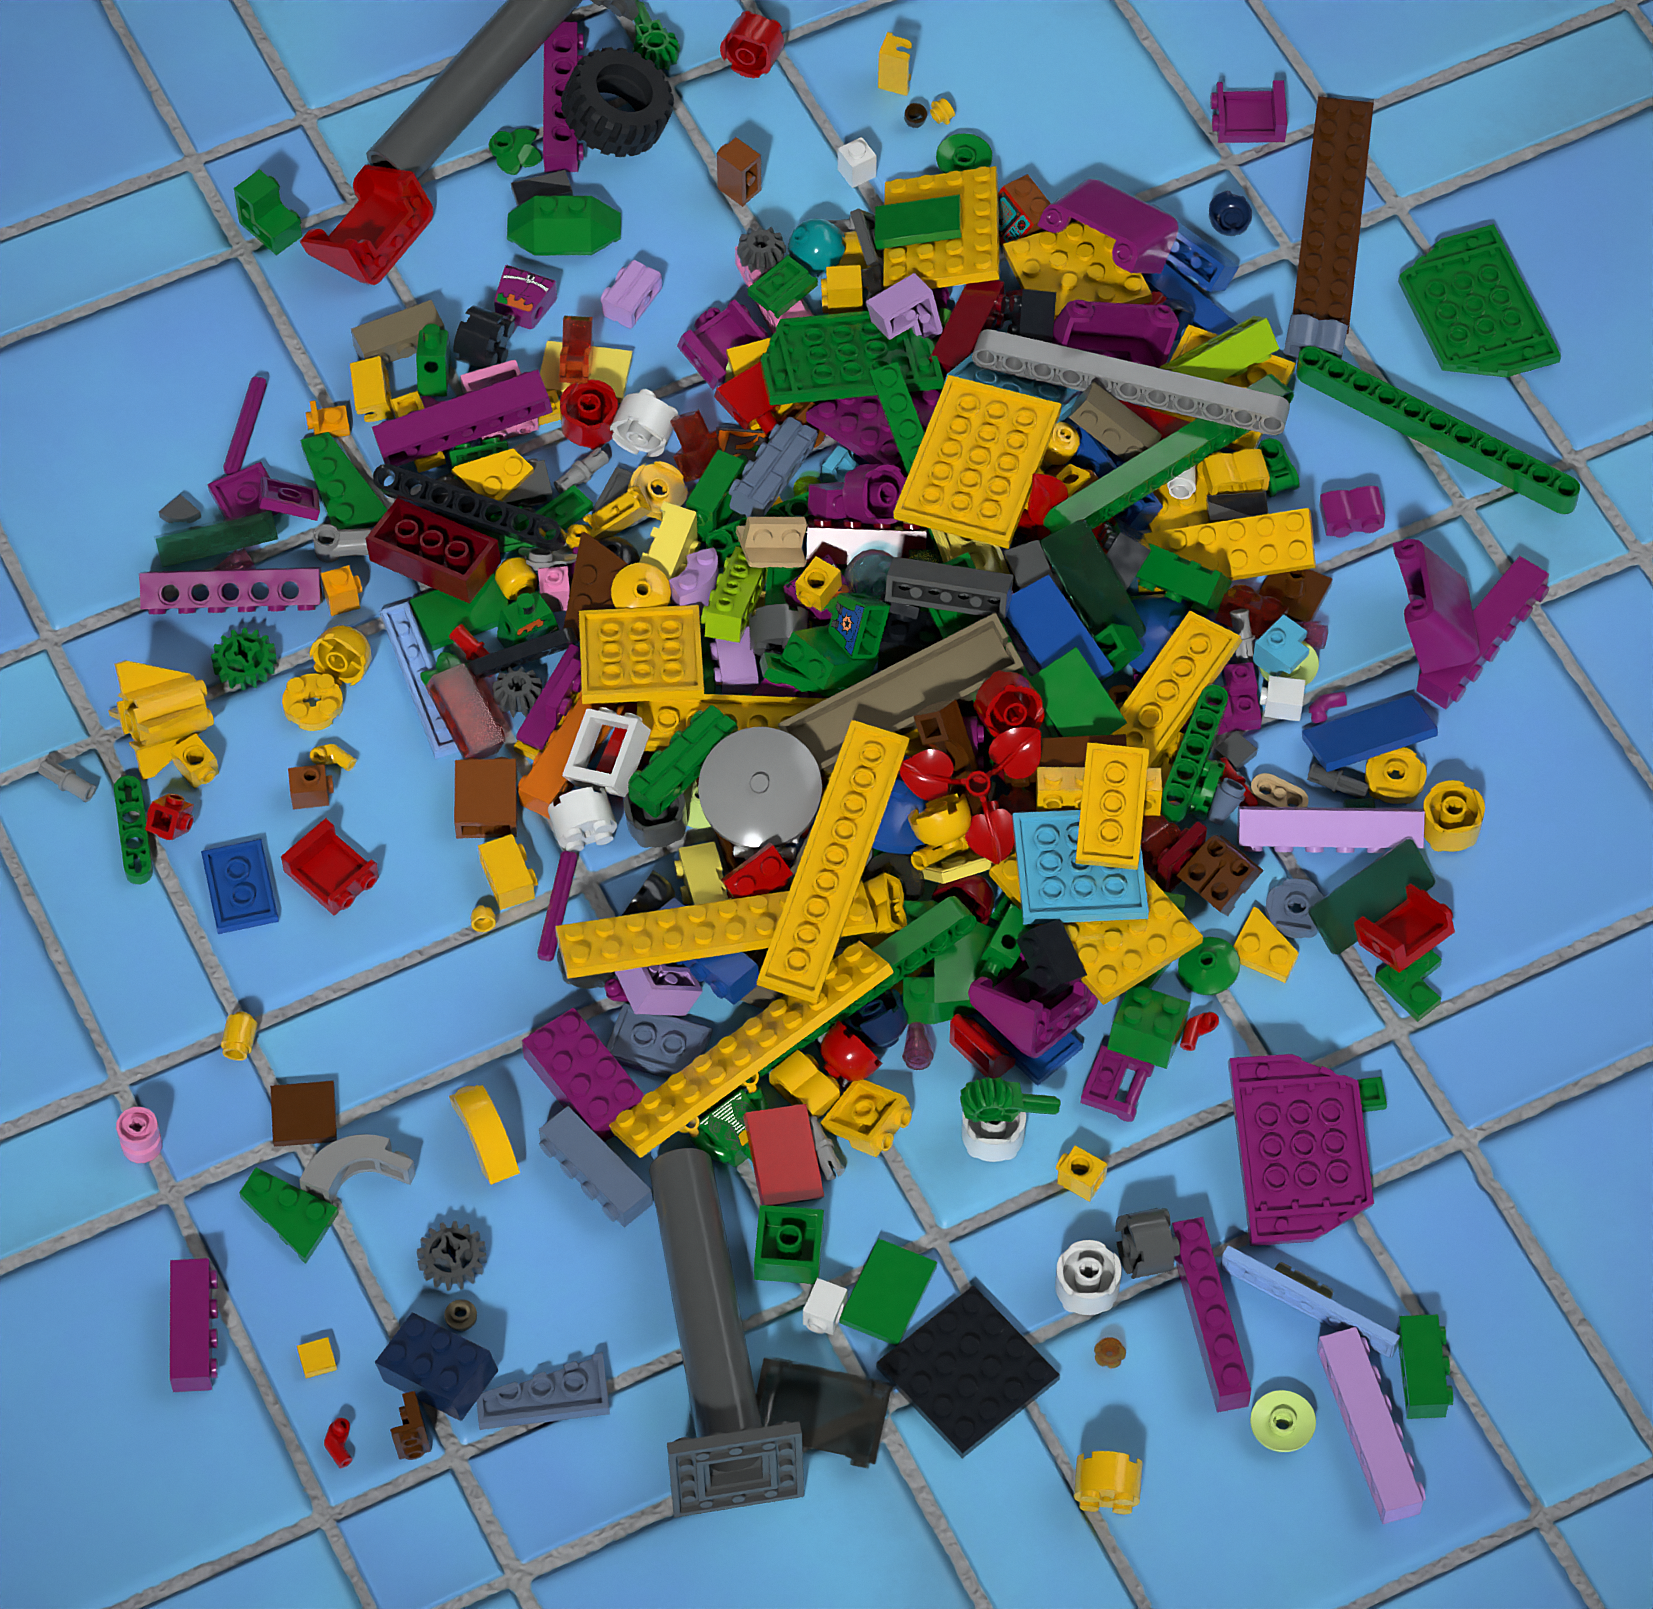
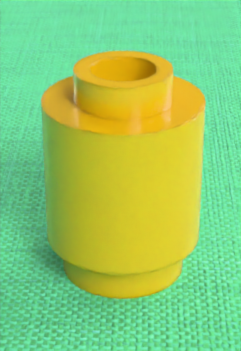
[221,1012,258,1061]

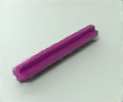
[223,376,267,475]
[537,851,577,962]

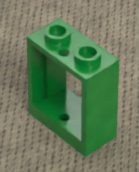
[686,450,745,543]

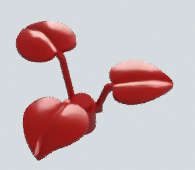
[1012,473,1116,593]
[899,727,1041,864]

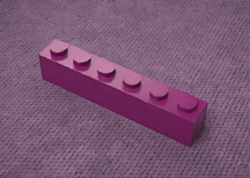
[372,369,553,467]
[1416,556,1549,710]
[1171,1217,1252,1413]

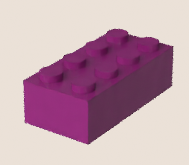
[522,1007,644,1142]

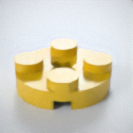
[628,461,688,521]
[282,673,343,731]
[1365,747,1427,804]

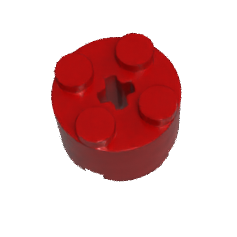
[720,11,784,78]
[560,379,619,450]
[974,671,1044,738]

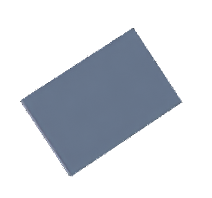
[606,1002,713,1079]

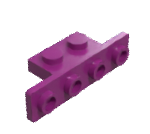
[516,644,582,750]

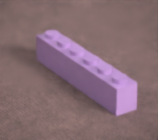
[1237,806,1425,854]
[1317,1327,1426,1524]

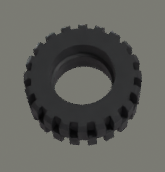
[561,47,674,157]

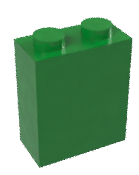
[782,625,879,690]

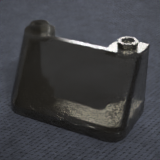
[756,1356,896,1468]

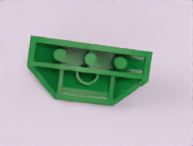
[507,196,621,256]

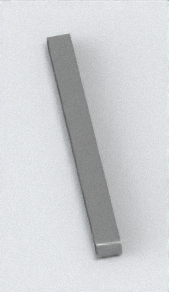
[972,329,1290,435]

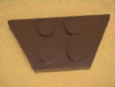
[563,532,629,641]

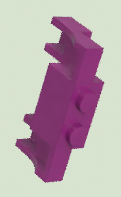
[1133,662,1262,735]

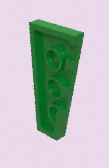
[300,432,387,530]

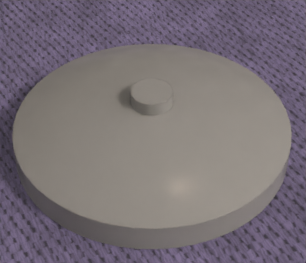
[698,727,822,850]

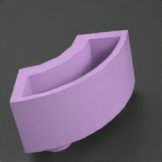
[669,547,719,617]

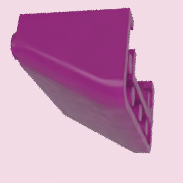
[1037,179,1179,274]
[1052,299,1179,368]
[1392,539,1479,674]
[968,953,1098,1058]

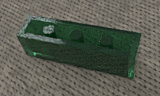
[154,509,278,568]

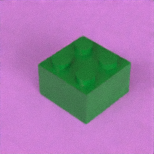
[1107,984,1191,1069]
[754,1205,824,1284]

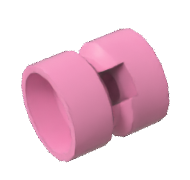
[116,1107,162,1163]

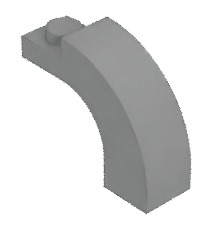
[299,1134,416,1204]

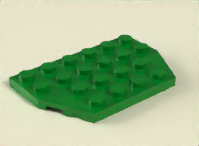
[1398,224,1561,378]
[761,311,944,405]

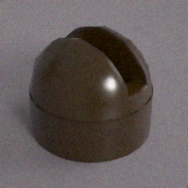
[904,103,927,128]

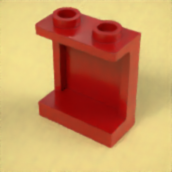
[281,818,379,916]
[1354,883,1455,973]

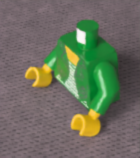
[678,1072,769,1167]

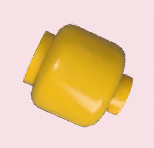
[1043,422,1080,465]
[495,557,539,601]

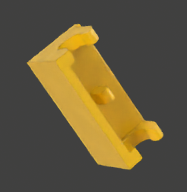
[878,32,912,96]
[350,356,394,422]
[583,486,652,540]

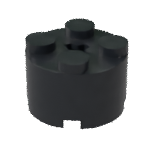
[453,305,515,369]

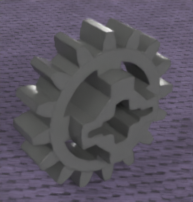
[417,1221,487,1291]

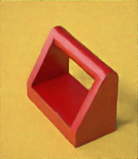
[949,1014,1016,1079]

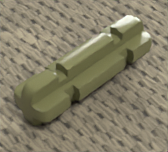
[1274,1262,1334,1299]

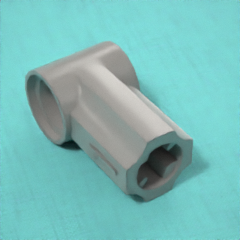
[313,524,371,563]

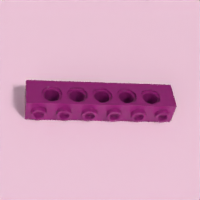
[543,22,584,173]
[139,567,322,614]

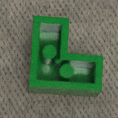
[234,169,302,256]

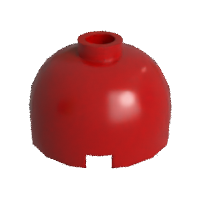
[820,1020,883,1082]

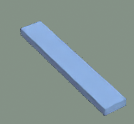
[379,602,464,759]
[1221,1246,1400,1358]

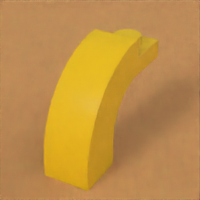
[449,1085,520,1185]

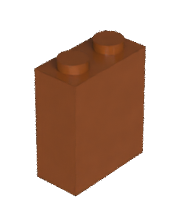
[454,757,518,839]

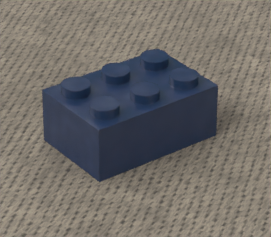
[375,1312,498,1421]

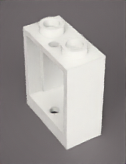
[562,707,651,797]

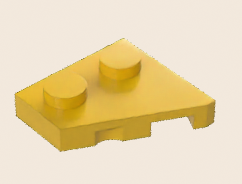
[452,448,534,502]
[1233,907,1299,983]

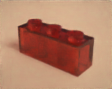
[425,663,505,759]

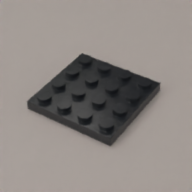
[876,1285,1060,1459]

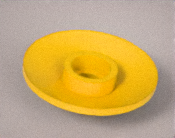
[611,563,671,609]

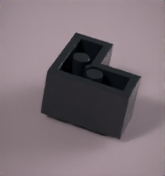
[1001,289,1056,343]
[1012,919,1087,1003]

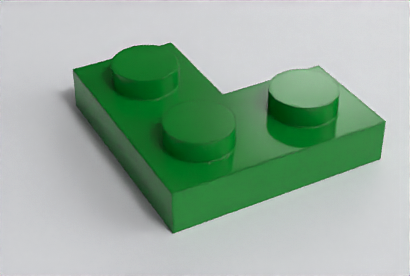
[1375,950,1442,1022]

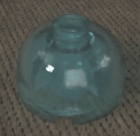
[844,549,894,600]

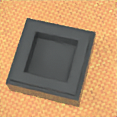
[1214,731,1258,772]

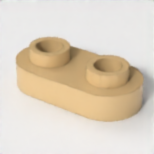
[1250,773,1309,807]

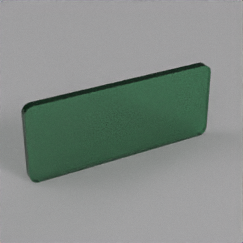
[1041,519,1147,639]
[1308,839,1435,955]

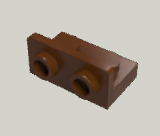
[390,1391,431,1460]

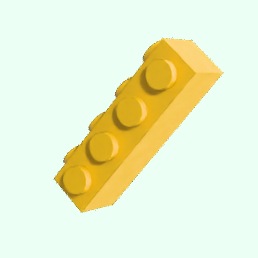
[1036,767,1162,816]

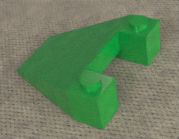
[903,901,1022,1024]

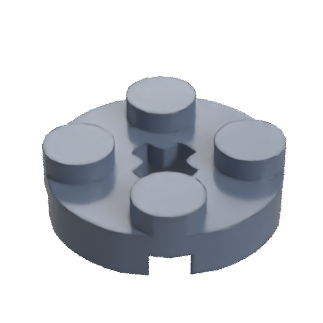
[1265,878,1328,938]

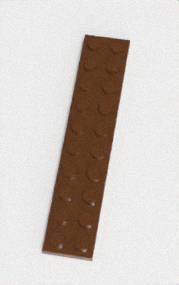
[1293,96,1374,334]

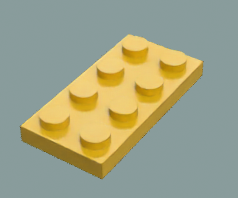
[1075,742,1149,870]

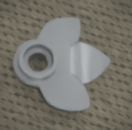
[518,547,577,571]

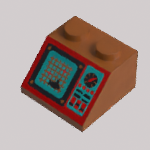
[998,174,1051,249]

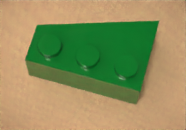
[1135,543,1232,615]

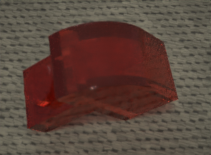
[559,316,594,384]
[670,409,720,482]

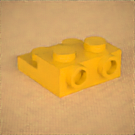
[820,1079,912,1158]

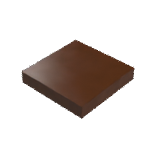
[270,1080,337,1147]

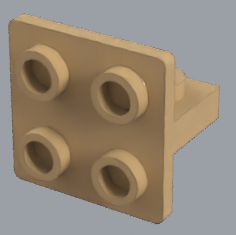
[736,517,807,568]

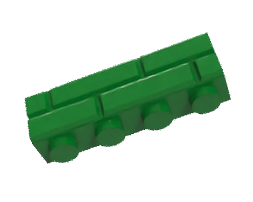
[628,705,738,818]

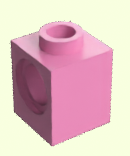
[538,566,570,612]

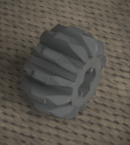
[737,225,786,275]
[492,666,543,718]

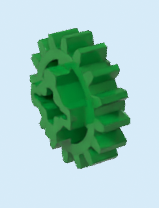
[211,628,277,690]

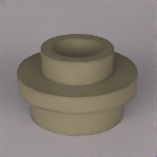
[444,1299,477,1331]

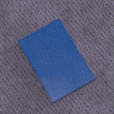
[201,839,279,934]

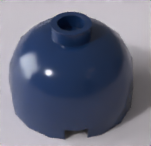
[844,989,908,1048]

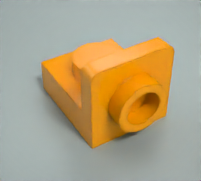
[305,400,350,438]

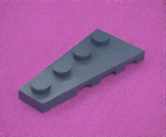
[476,1352,610,1430]

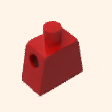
[714,361,781,436]

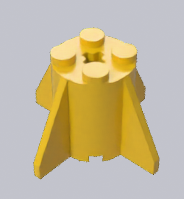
[108,660,214,780]

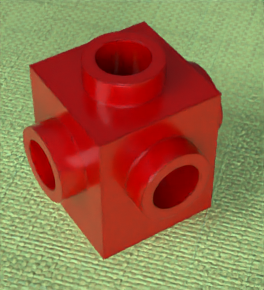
[145,793,194,840]

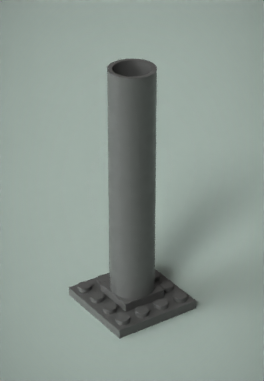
[366,0,639,180]
[649,1148,804,1518]

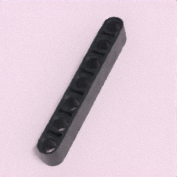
[373,464,567,551]

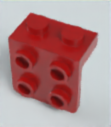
[721,843,793,899]

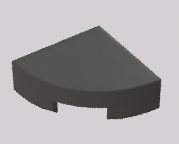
[159,494,201,523]

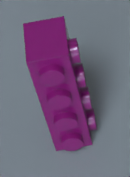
[170,1258,218,1392]

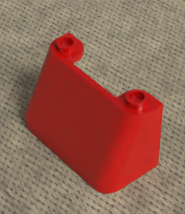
[300,165,433,285]

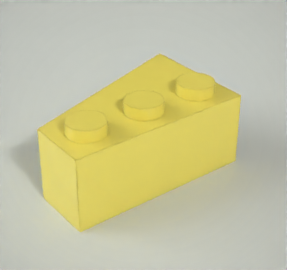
[637,501,701,604]
[674,841,731,906]

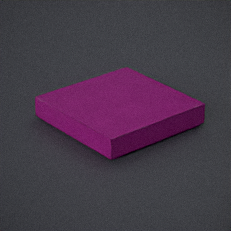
[207,462,280,533]
[258,477,320,521]

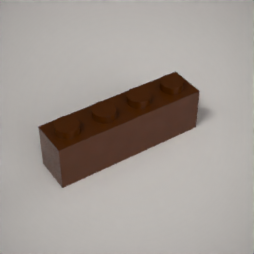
[1004,734,1127,787]

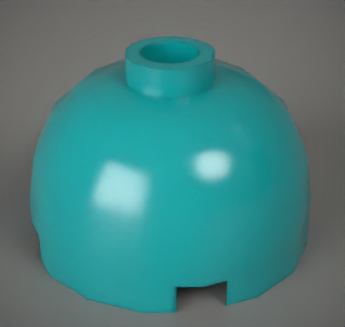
[788,218,845,277]

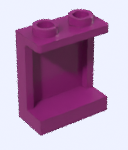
[1210,80,1287,143]
[677,299,769,390]

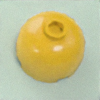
[309,625,372,686]
[908,794,971,850]

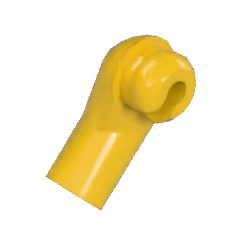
[309,744,357,771]

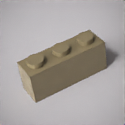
[351,300,445,365]
[1069,382,1162,462]

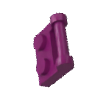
[1080,1045,1155,1122]

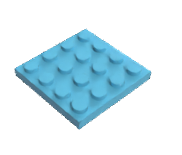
[1012,810,1149,925]

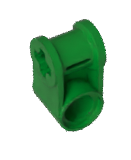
[1258,438,1300,497]

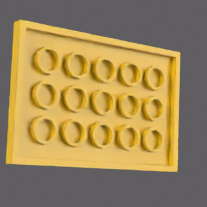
[883,166,1000,290]
[894,375,1062,549]
[989,853,1203,1005]

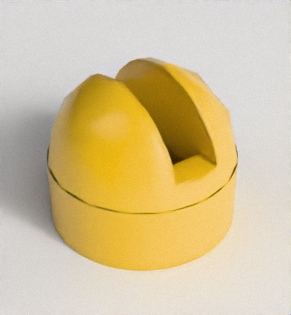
[470,905,496,932]

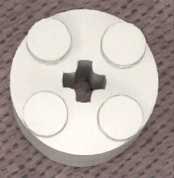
[610,389,678,457]
[548,787,617,853]
[962,1112,1026,1162]
[1055,1240,1121,1315]

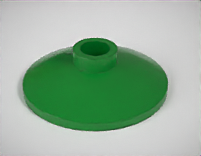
[936,133,992,173]
[1178,937,1240,995]

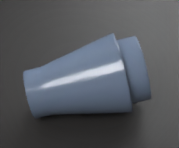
[1207,778,1246,825]

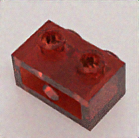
[1215,584,1289,639]

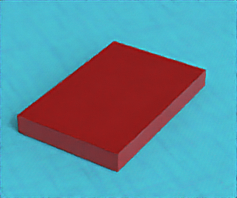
[743,1104,825,1206]

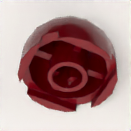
[931,873,995,925]

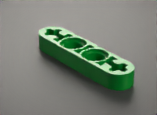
[114,776,153,885]

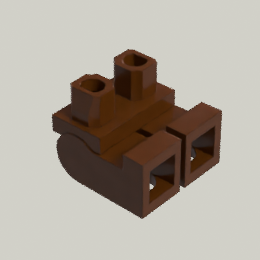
[1177,835,1264,916]

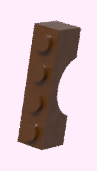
[913,699,989,817]

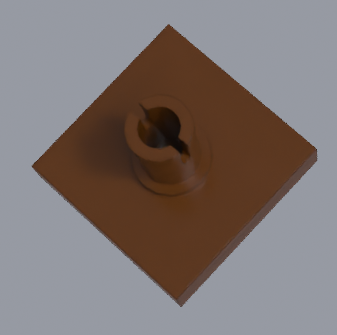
[1253,569,1333,630]

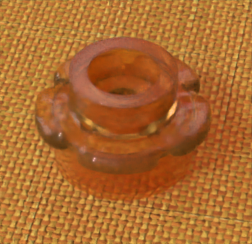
[1094,1337,1126,1369]

